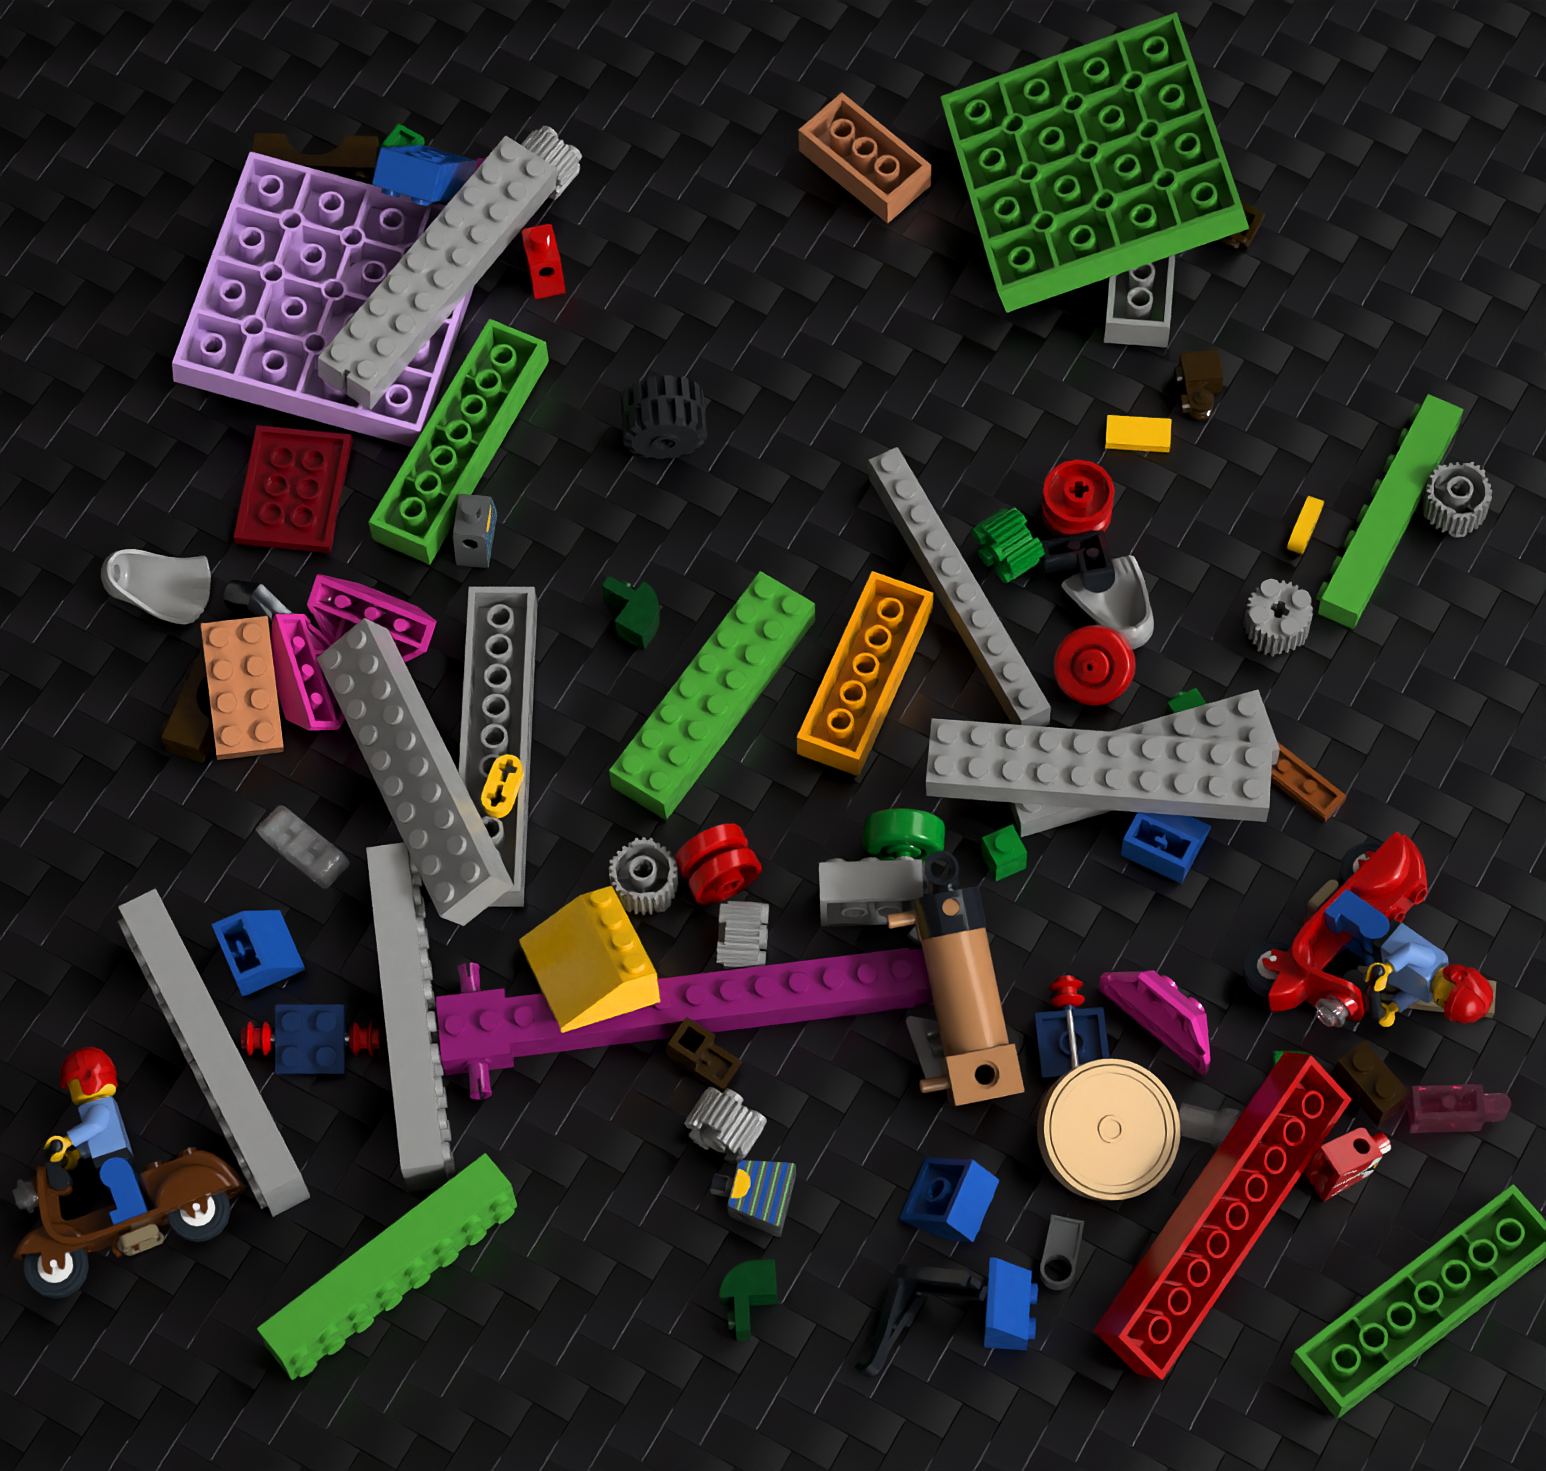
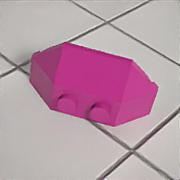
[307,574,437,663]
[270,614,345,730]
[1098,970,1210,1076]

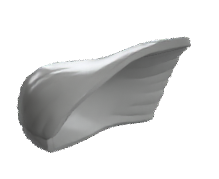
[101,549,211,624]
[1061,555,1154,650]

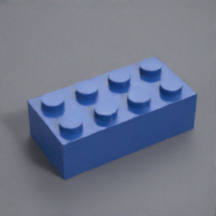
[372,144,477,206]

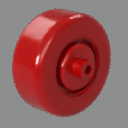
[1053,625,1136,706]

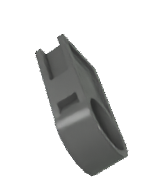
[1040,1215,1084,1290]

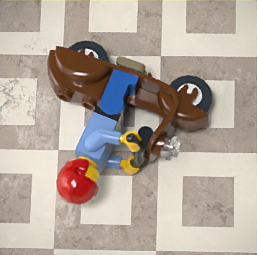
[13,1047,246,1299]

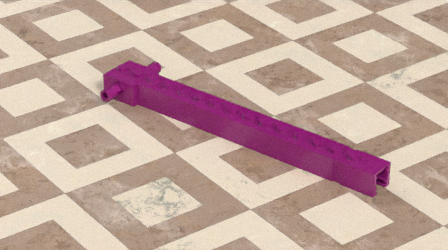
[436,948,934,1099]

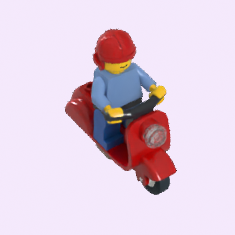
[1244,832,1493,1027]

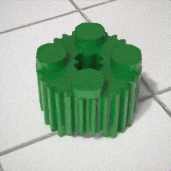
[971,507,1045,584]

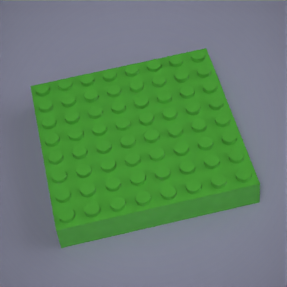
[940,12,1249,313]

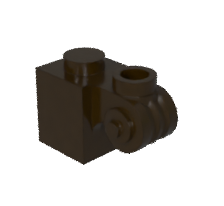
[1174,349,1224,421]

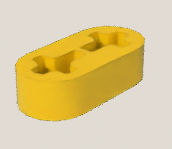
[1287,496,1324,555]
[481,754,524,818]

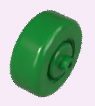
[863,808,945,862]

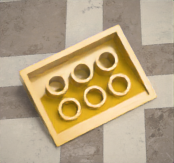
[519,885,660,1033]

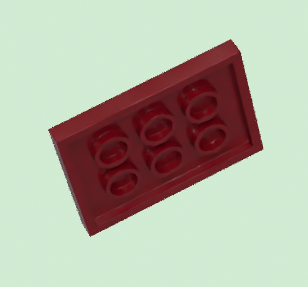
[234,425,352,553]

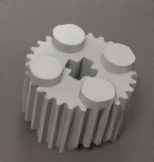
[521,126,582,200]
[1422,462,1492,538]
[1243,579,1313,656]
[609,837,679,915]
[717,901,769,970]
[684,1087,767,1165]

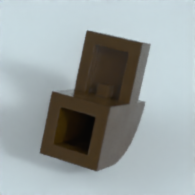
[666,1016,742,1093]

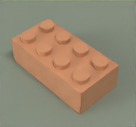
[798,93,931,224]
[201,616,284,760]

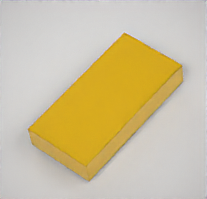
[1105,415,1172,452]

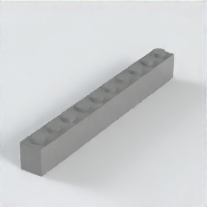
[869,447,1051,727]

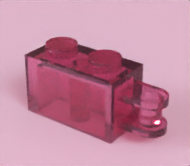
[1407,1084,1511,1133]

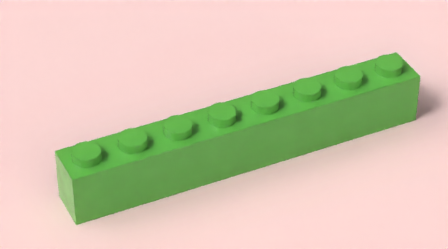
[1316,394,1464,629]

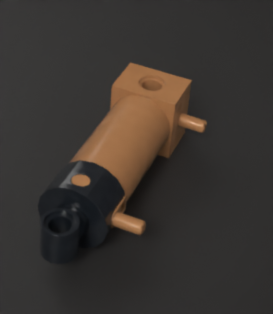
[886,851,1025,1106]

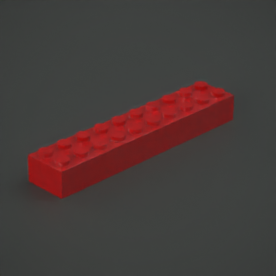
[1093,1052,1352,1380]

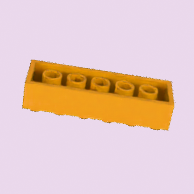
[797,571,933,777]

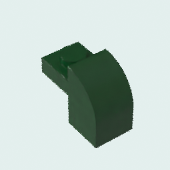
[602,576,660,650]
[720,1259,777,1341]

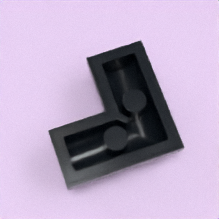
[1041,530,1115,593]
[223,580,293,633]

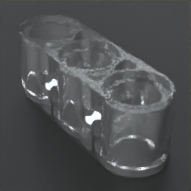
[256,805,350,889]

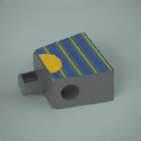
[453,494,497,568]
[711,1160,796,1237]

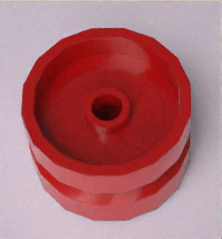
[1041,459,1115,538]
[675,823,762,905]

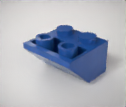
[1121,812,1211,884]
[212,910,306,997]

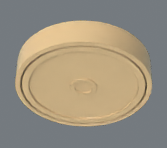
[1037,1059,1180,1201]

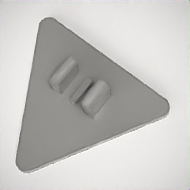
[906,1016,944,1079]

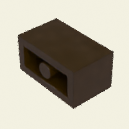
[1333,1041,1410,1127]

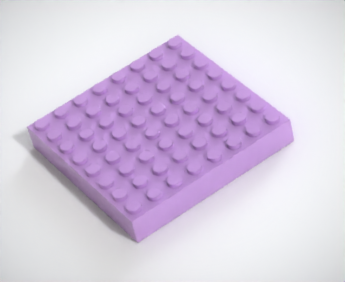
[172,152,474,447]

